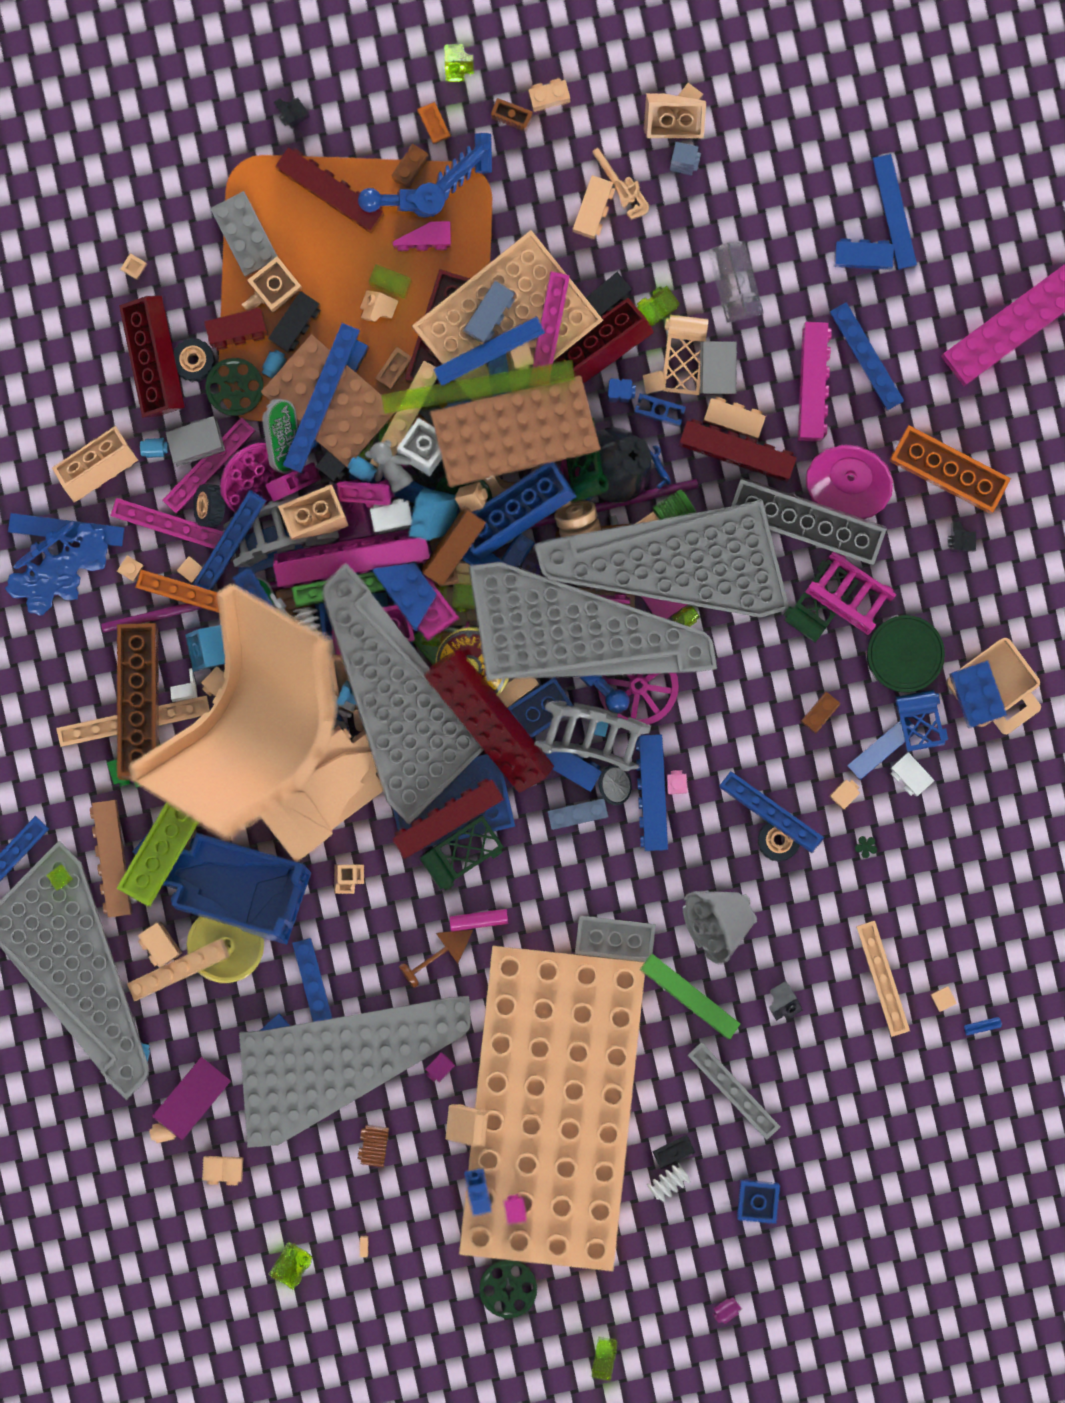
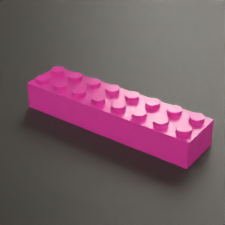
[941,264,1065,387]
[273,529,430,588]

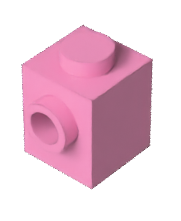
[666,770,687,794]

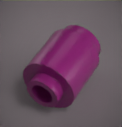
[712,1297,742,1325]

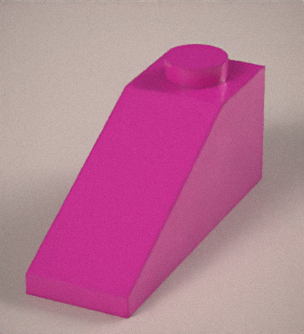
[265,462,322,502]

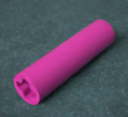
[449,909,508,932]

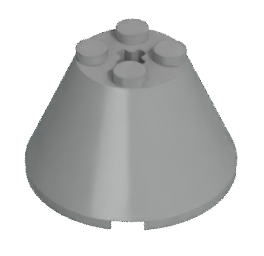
[683,892,757,964]

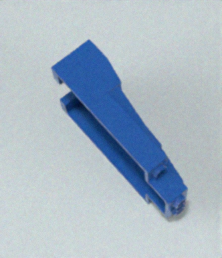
[163,833,311,945]

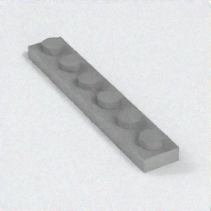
[688,1042,780,1140]

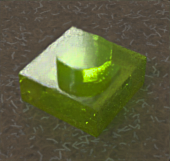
[46,864,74,891]

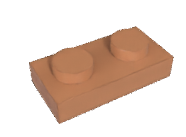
[375,347,412,390]

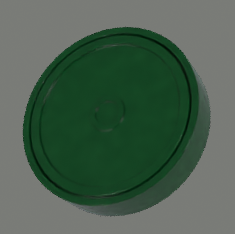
[867,615,945,693]

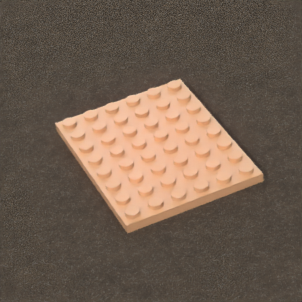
[412,230,603,402]

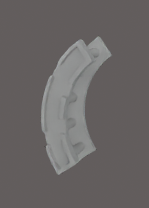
[223,498,339,567]
[535,701,651,771]

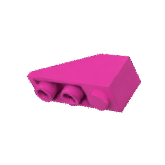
[393,221,451,251]

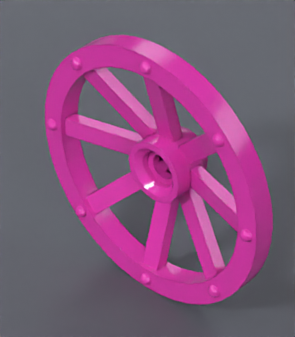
[598,673,679,725]

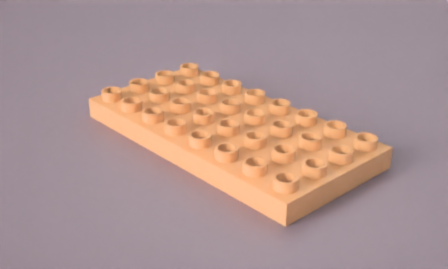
[459,946,645,1271]

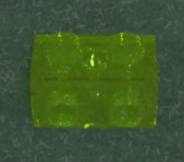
[269,1241,313,1290]

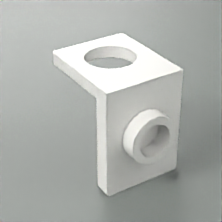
[170,668,197,702]

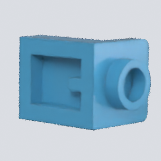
[337,680,356,706]

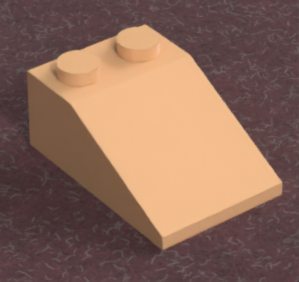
[644,94,706,138]
[278,484,349,540]

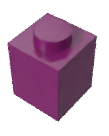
[425,1051,455,1082]

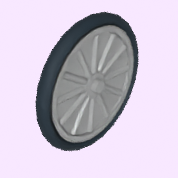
[599,765,632,805]

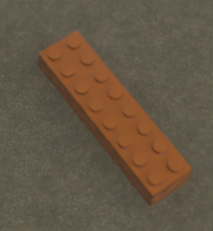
[117,623,159,780]

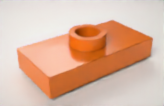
[417,101,451,145]

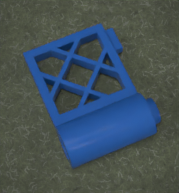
[895,690,948,752]

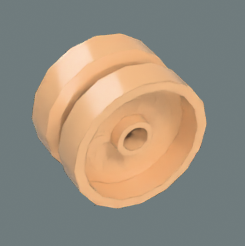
[554,501,602,537]

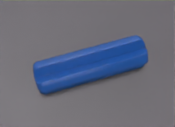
[964,1017,1002,1035]

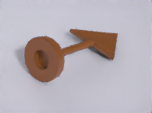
[398,930,473,988]

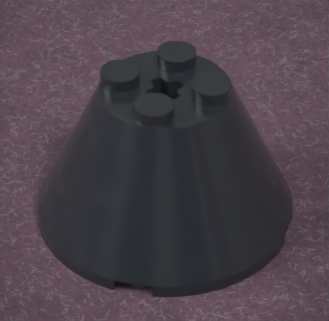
[580,427,651,503]

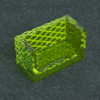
[591,1336,618,1381]

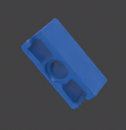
[634,394,686,427]

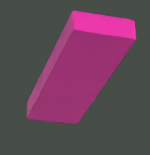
[337,481,391,505]

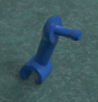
[650,445,671,489]

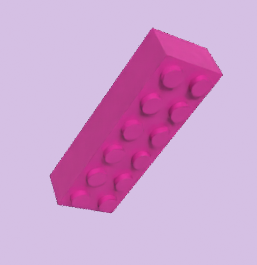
[798,322,832,442]

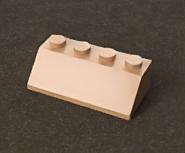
[52,426,138,503]

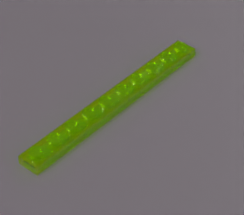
[381,360,575,414]

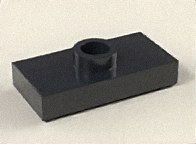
[652,1135,696,1170]

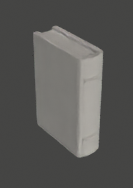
[700,341,738,394]
[166,416,225,467]

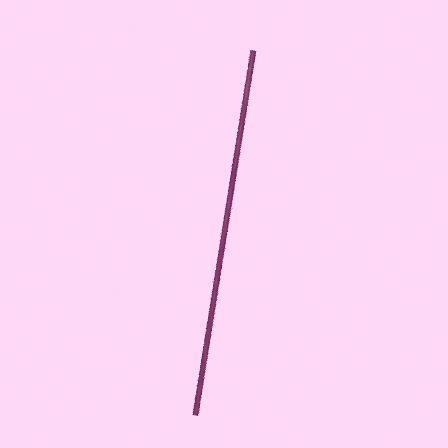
[101,479,698,633]

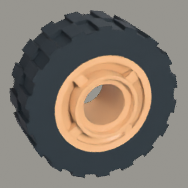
[174,338,216,382]
[193,484,225,527]
[758,822,800,862]

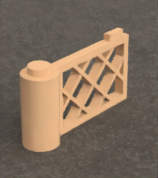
[663,315,708,395]

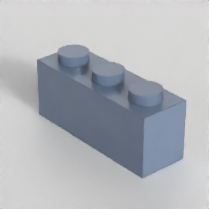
[670,142,701,175]
[463,281,515,344]
[548,799,608,830]

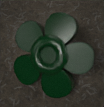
[855,836,877,858]

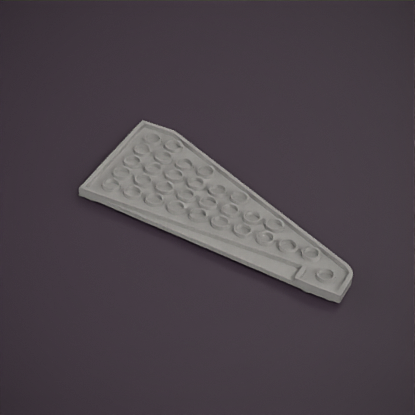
[534,500,789,617]
[469,562,717,681]
[322,564,484,824]
[0,841,149,1100]
[239,996,471,1148]

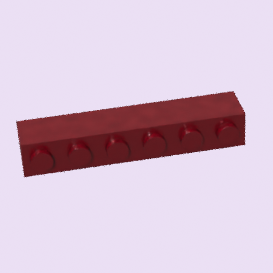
[275,147,384,233]

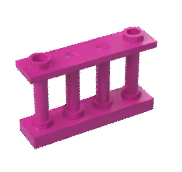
[805,552,897,635]

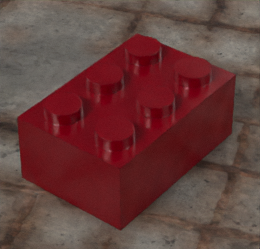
[204,308,268,351]

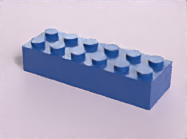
[470,462,577,560]

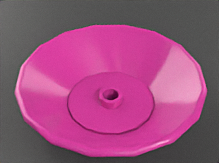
[806,445,893,519]

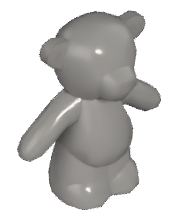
[366,440,413,493]

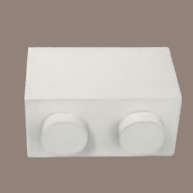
[890,752,934,796]

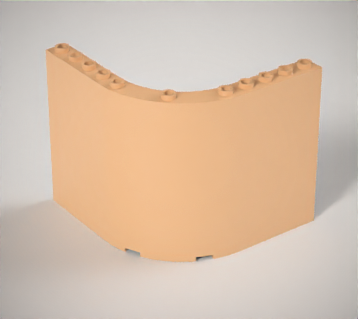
[130,584,336,839]

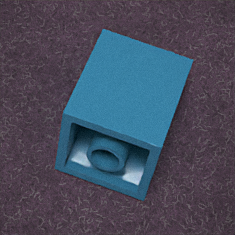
[409,488,459,540]
[185,625,225,672]

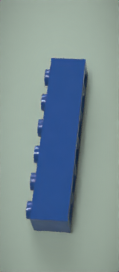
[636,735,668,851]

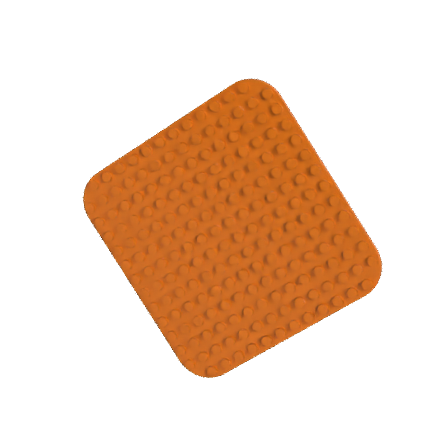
[218,155,492,426]

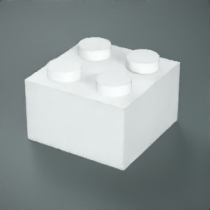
[397,418,442,476]
[370,499,412,535]

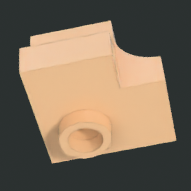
[360,291,398,322]
[334,865,364,894]

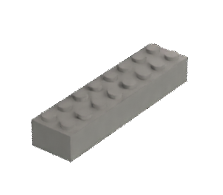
[731,477,887,565]

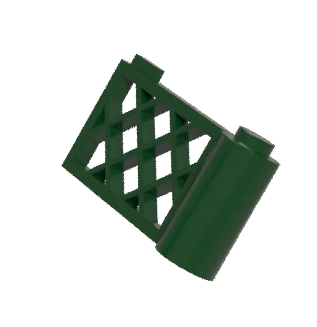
[566,418,609,502]
[783,559,859,643]
[419,815,504,891]

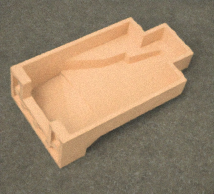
[261,726,383,862]

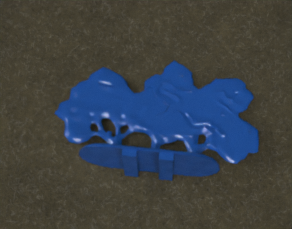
[5,521,108,615]

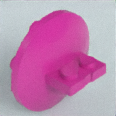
[220,443,288,512]

